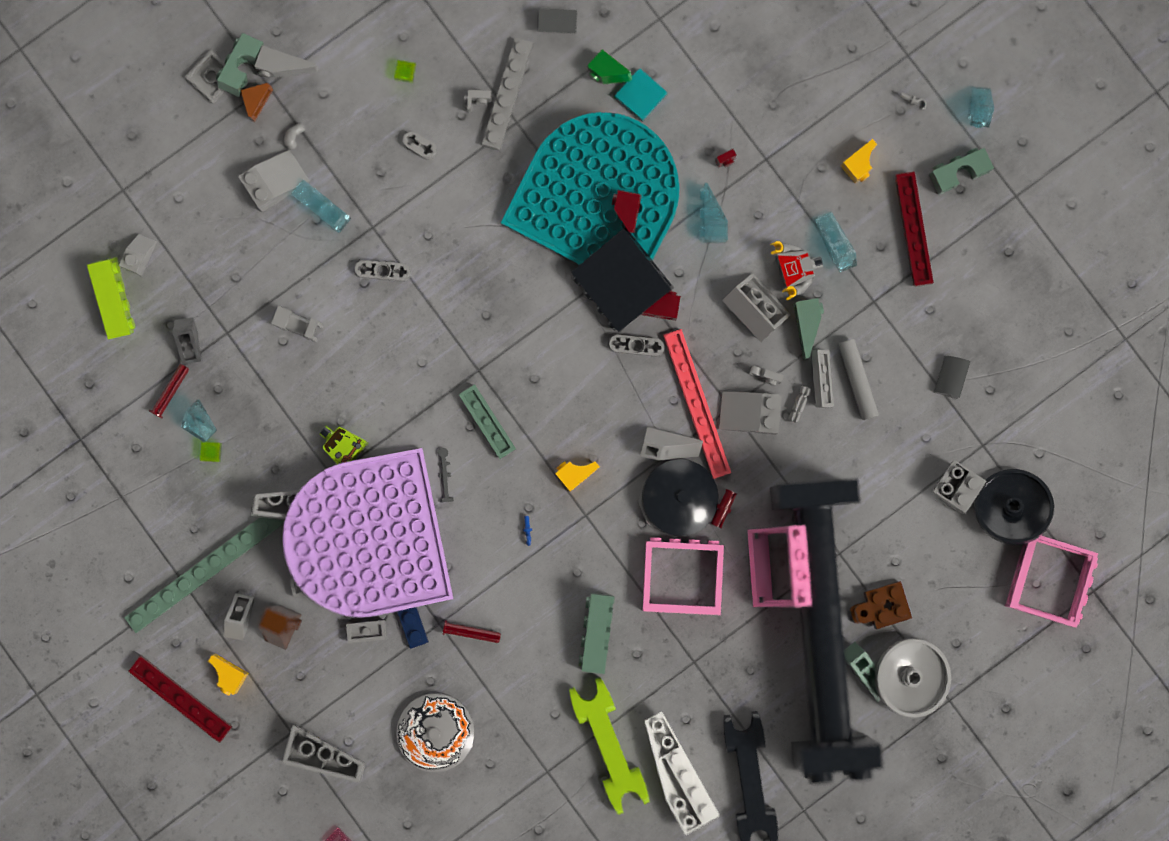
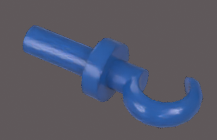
[523,516,532,546]

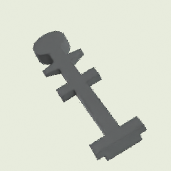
[438,448,454,503]

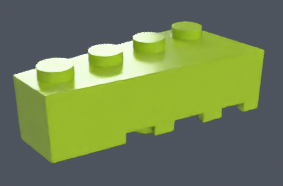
[87,257,135,340]

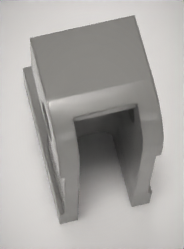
[271,306,323,342]

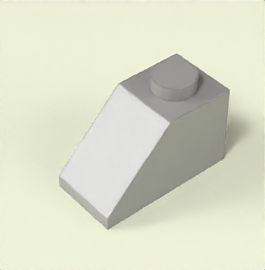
[119,234,157,276]
[224,593,254,640]

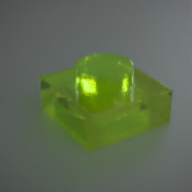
[394,60,417,83]
[200,442,222,462]

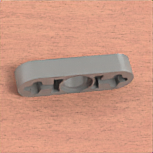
[355,260,411,282]
[609,335,664,357]

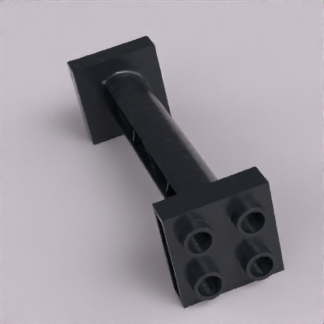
[770,479,883,784]

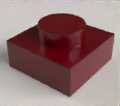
[715,149,737,168]

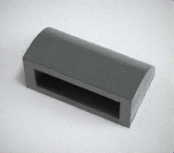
[538,8,577,33]
[934,356,971,399]

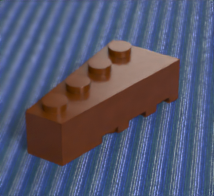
[259,605,302,650]

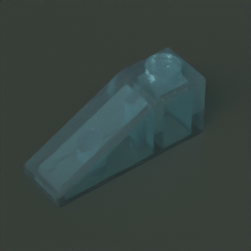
[814,212,857,273]

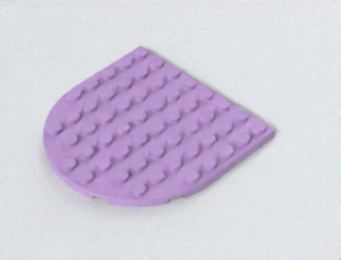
[283,448,453,617]

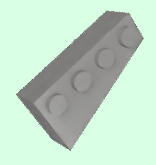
[282,725,366,783]

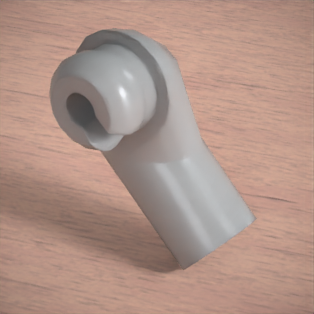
[284,122,305,149]

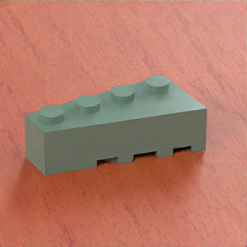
[578,593,615,674]

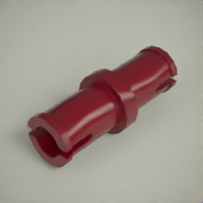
[710,489,737,529]

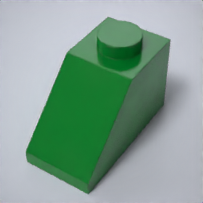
[587,49,633,84]

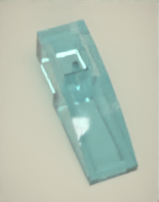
[291,180,351,233]

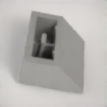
[933,460,986,514]

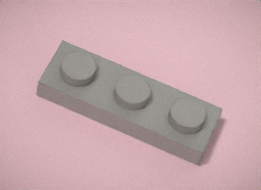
[811,350,834,408]

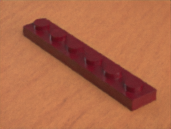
[895,172,934,287]
[128,656,233,743]

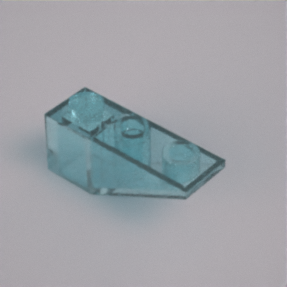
[700,183,728,243]

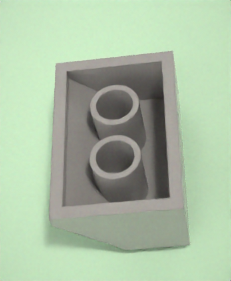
[722,273,791,342]

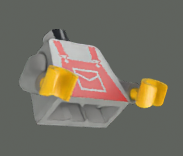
[770,241,823,300]

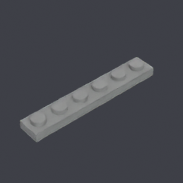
[482,38,533,151]

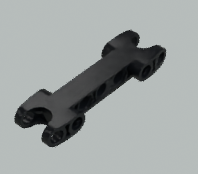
[724,711,778,841]

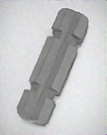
[788,386,811,423]

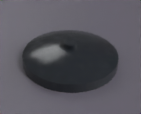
[642,459,719,536]
[975,469,1054,545]

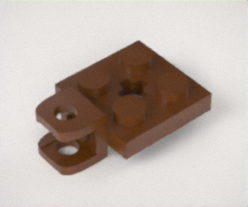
[849,581,912,629]

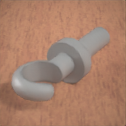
[900,92,927,110]

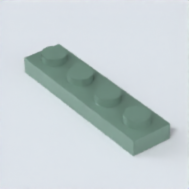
[459,384,516,459]

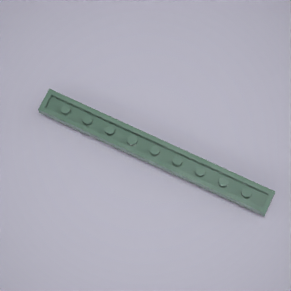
[124,517,285,633]

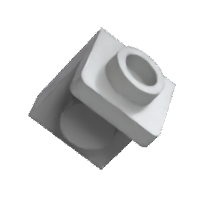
[464,90,492,113]

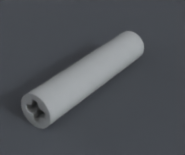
[838,339,879,420]

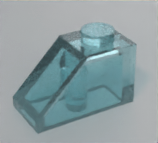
[969,87,994,128]

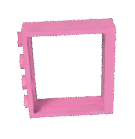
[747,526,811,607]
[1005,536,1098,628]
[642,538,724,615]

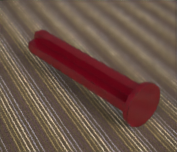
[149,364,189,418]
[442,620,501,643]

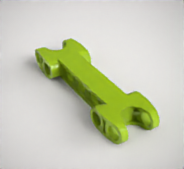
[569,677,650,815]

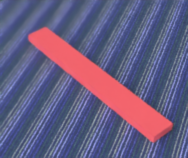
[663,329,731,479]

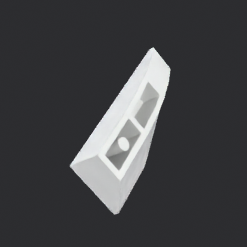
[645,711,720,835]

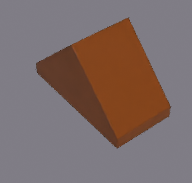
[241,83,273,122]

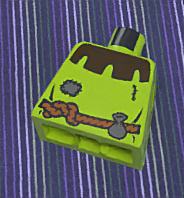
[319,426,368,465]

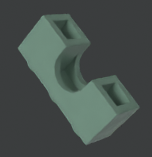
[216,33,264,97]
[929,148,994,195]

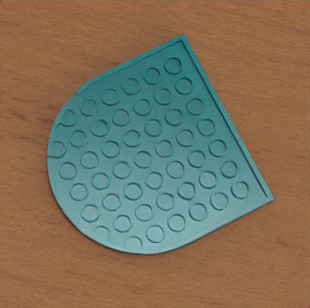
[501,112,680,264]

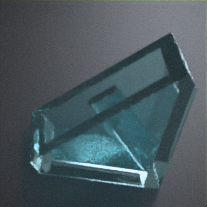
[181,400,217,442]

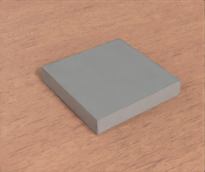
[185,50,225,103]

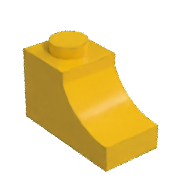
[841,139,877,183]
[555,461,600,492]
[208,654,249,696]

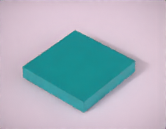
[615,68,668,122]

